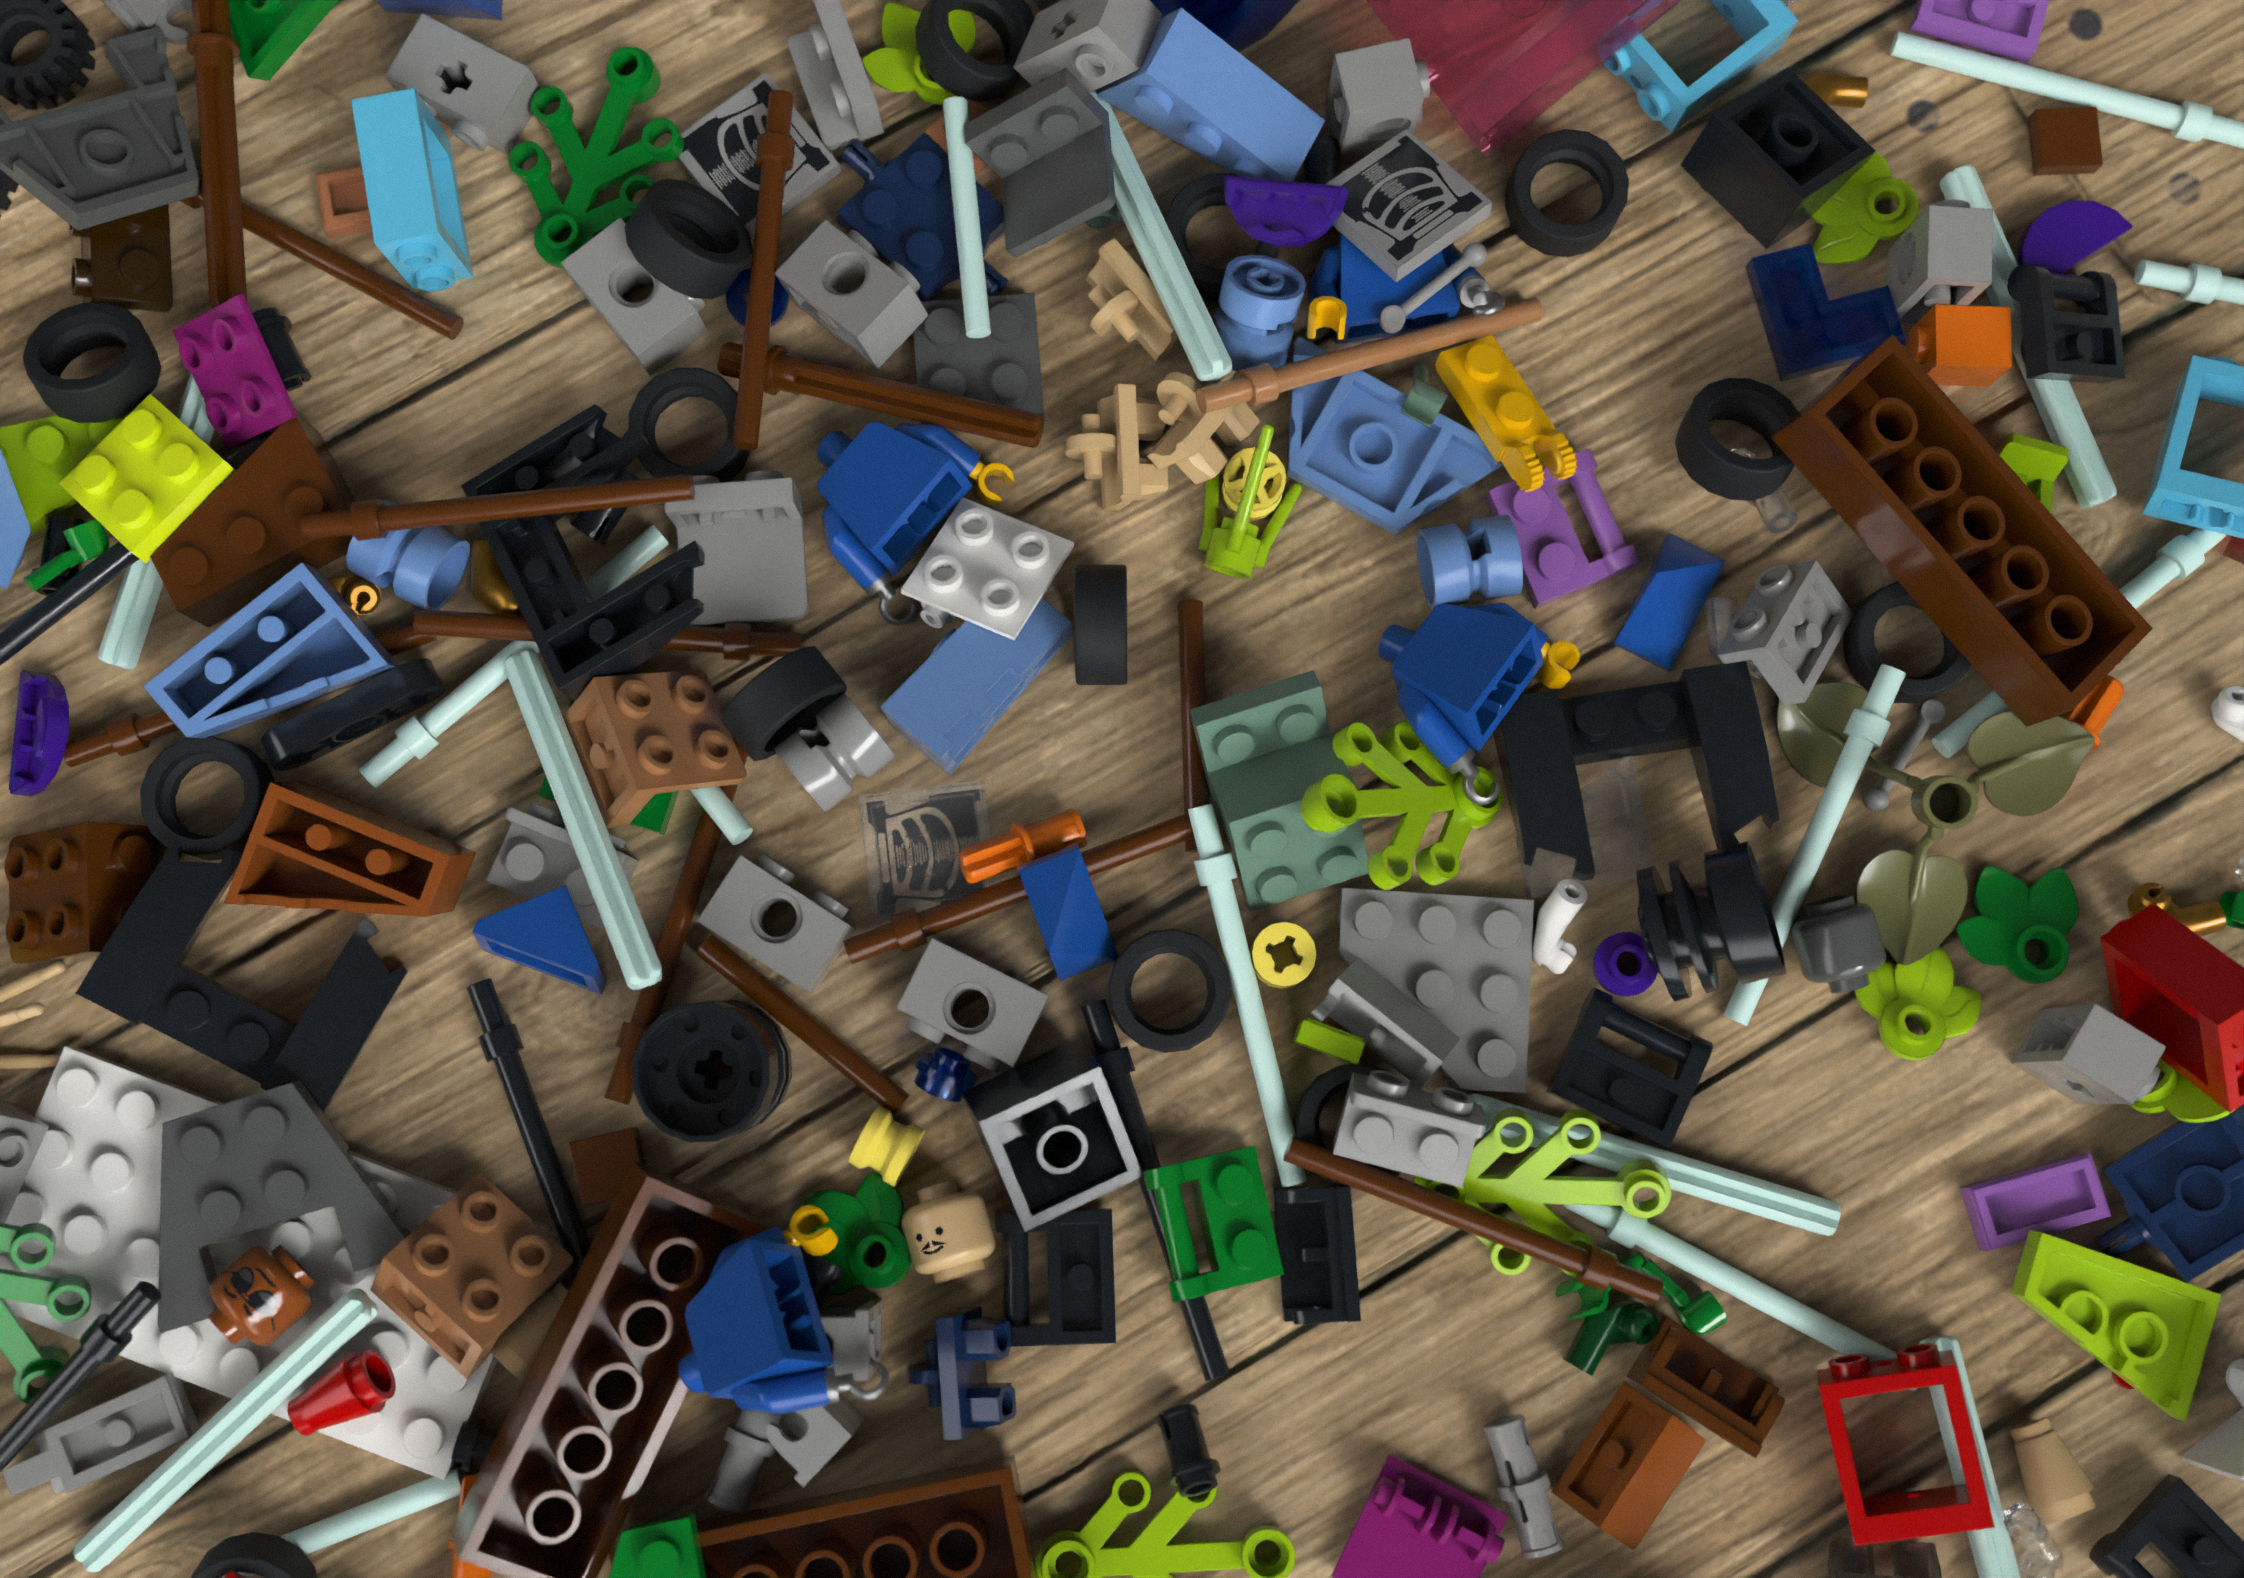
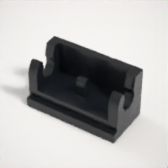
[1274,1184,1361,1324]

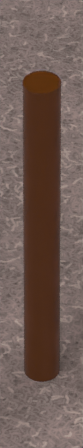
[1178,600,1209,853]
[696,934,910,1115]

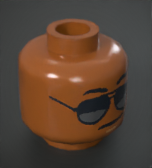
[208,1245,316,1346]

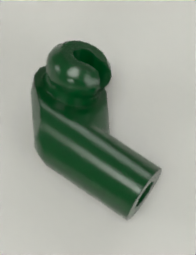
[1563,1300,1658,1376]

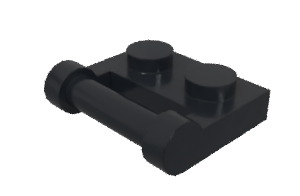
[2007,263,2125,383]
[1546,987,1713,1148]
[995,1208,1116,1347]
[2089,1474,2244,1578]

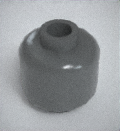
[1791,894,1886,993]

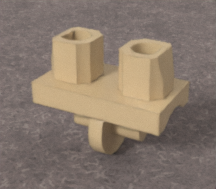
[1086,238,1178,361]
[1147,369,1261,484]
[1064,383,1168,511]

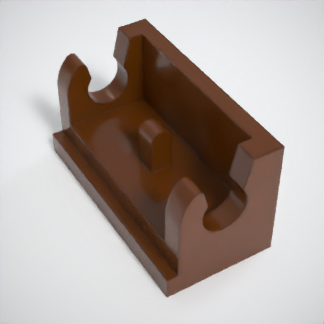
[1626,1315,1785,1458]

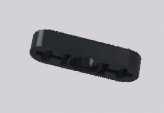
[261,658,445,771]

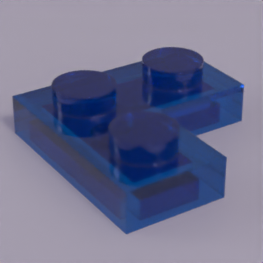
[1745,243,1907,381]

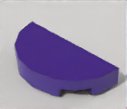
[1224,175,1350,249]
[2018,201,2133,274]
[9,669,69,797]

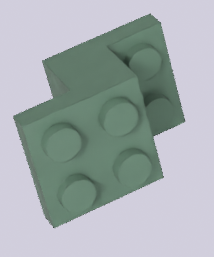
[1190,670,1368,912]

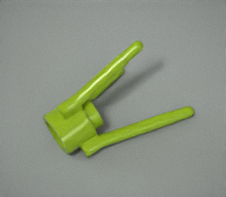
[1197,424,1302,579]

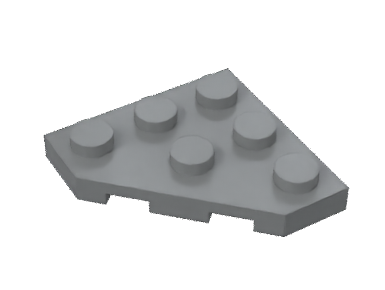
[1337,888,1534,1093]

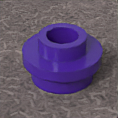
[1593,932,1658,997]

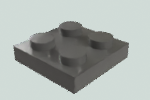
[913,293,1045,424]

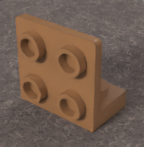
[563,669,747,828]
[370,1175,573,1379]

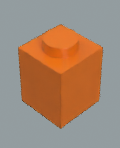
[1907,304,2012,387]

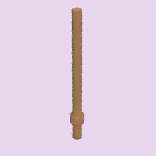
[1196,297,1543,413]

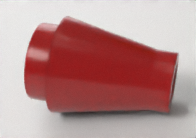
[287,1349,396,1436]

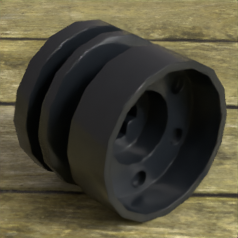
[1636,841,1786,1002]
[632,1000,792,1143]

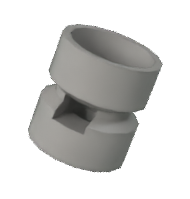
[773,692,896,813]

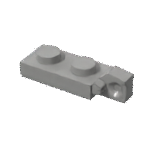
[2,1373,200,1496]

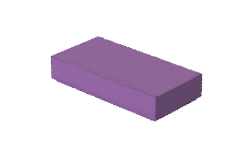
[1960,1152,2111,1251]

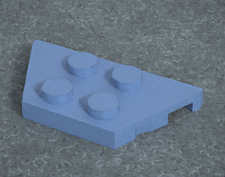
[1287,336,1502,536]

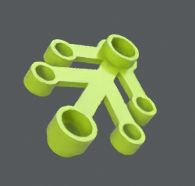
[1300,720,1503,890]
[1412,1108,1671,1277]
[1036,1469,1295,1578]

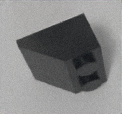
[1680,68,1876,249]
[961,1038,1143,1232]

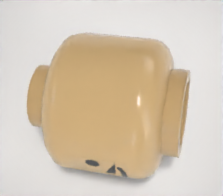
[902,1181,995,1284]

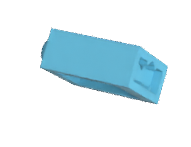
[1594,0,1799,134]
[351,88,473,291]
[2142,355,2244,539]

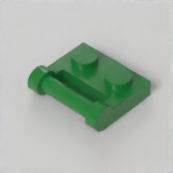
[1143,1146,1284,1302]

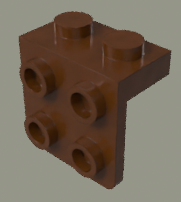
[5,822,156,964]

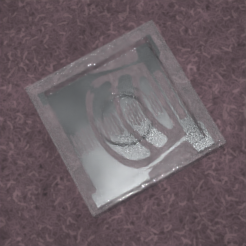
[858,780,997,923]

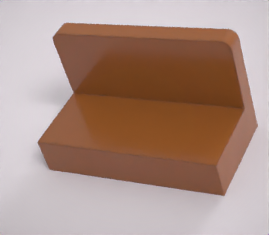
[1551,1382,1705,1550]

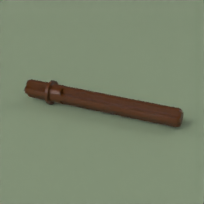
[186,0,247,309]
[717,342,1044,448]

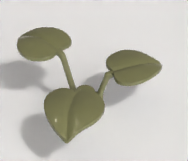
[1776,682,2095,965]

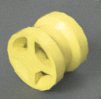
[1221,447,1287,521]
[1250,922,1317,989]
[848,1105,925,1187]

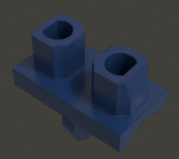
[907,1306,1017,1440]

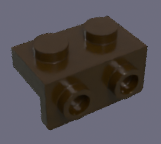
[69,204,173,313]

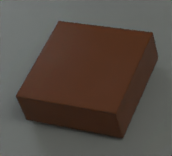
[2028,107,2103,176]
[569,1127,646,1206]

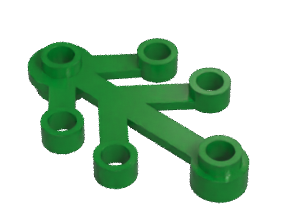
[508,47,684,269]
[0,1223,92,1404]

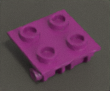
[173,293,298,450]
[1331,1454,1508,1578]

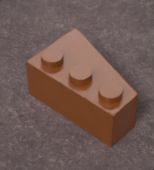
[224,781,476,917]

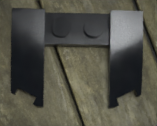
[461,404,705,701]
[1493,661,1779,881]
[76,847,408,1113]

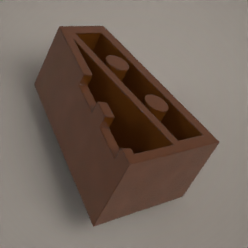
[150,414,356,627]

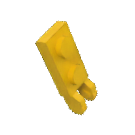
[1435,335,1578,492]

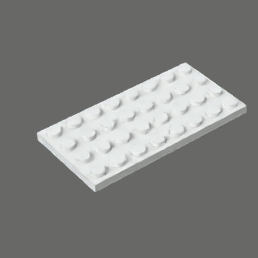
[0,1046,550,1480]

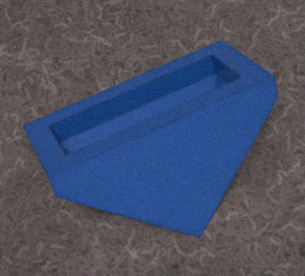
[1613,533,1725,672]
[1017,844,1119,981]
[472,885,607,995]

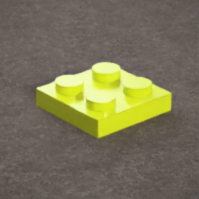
[59,394,236,564]

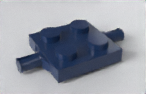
[837,133,1008,302]
[2095,1114,2244,1283]

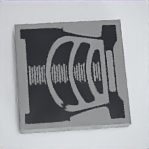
[668,72,841,239]
[1325,128,1492,282]

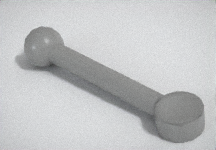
[1379,242,1487,333]
[1864,699,1946,811]

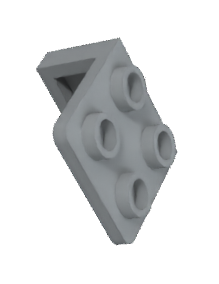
[664,471,809,627]

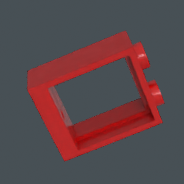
[2100,903,2244,1112]
[1817,1344,1995,1546]

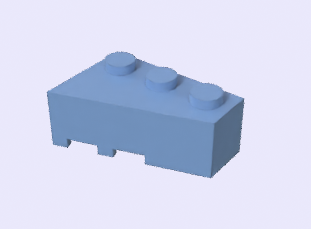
[1096,8,1325,181]
[143,562,399,738]
[880,598,1072,776]

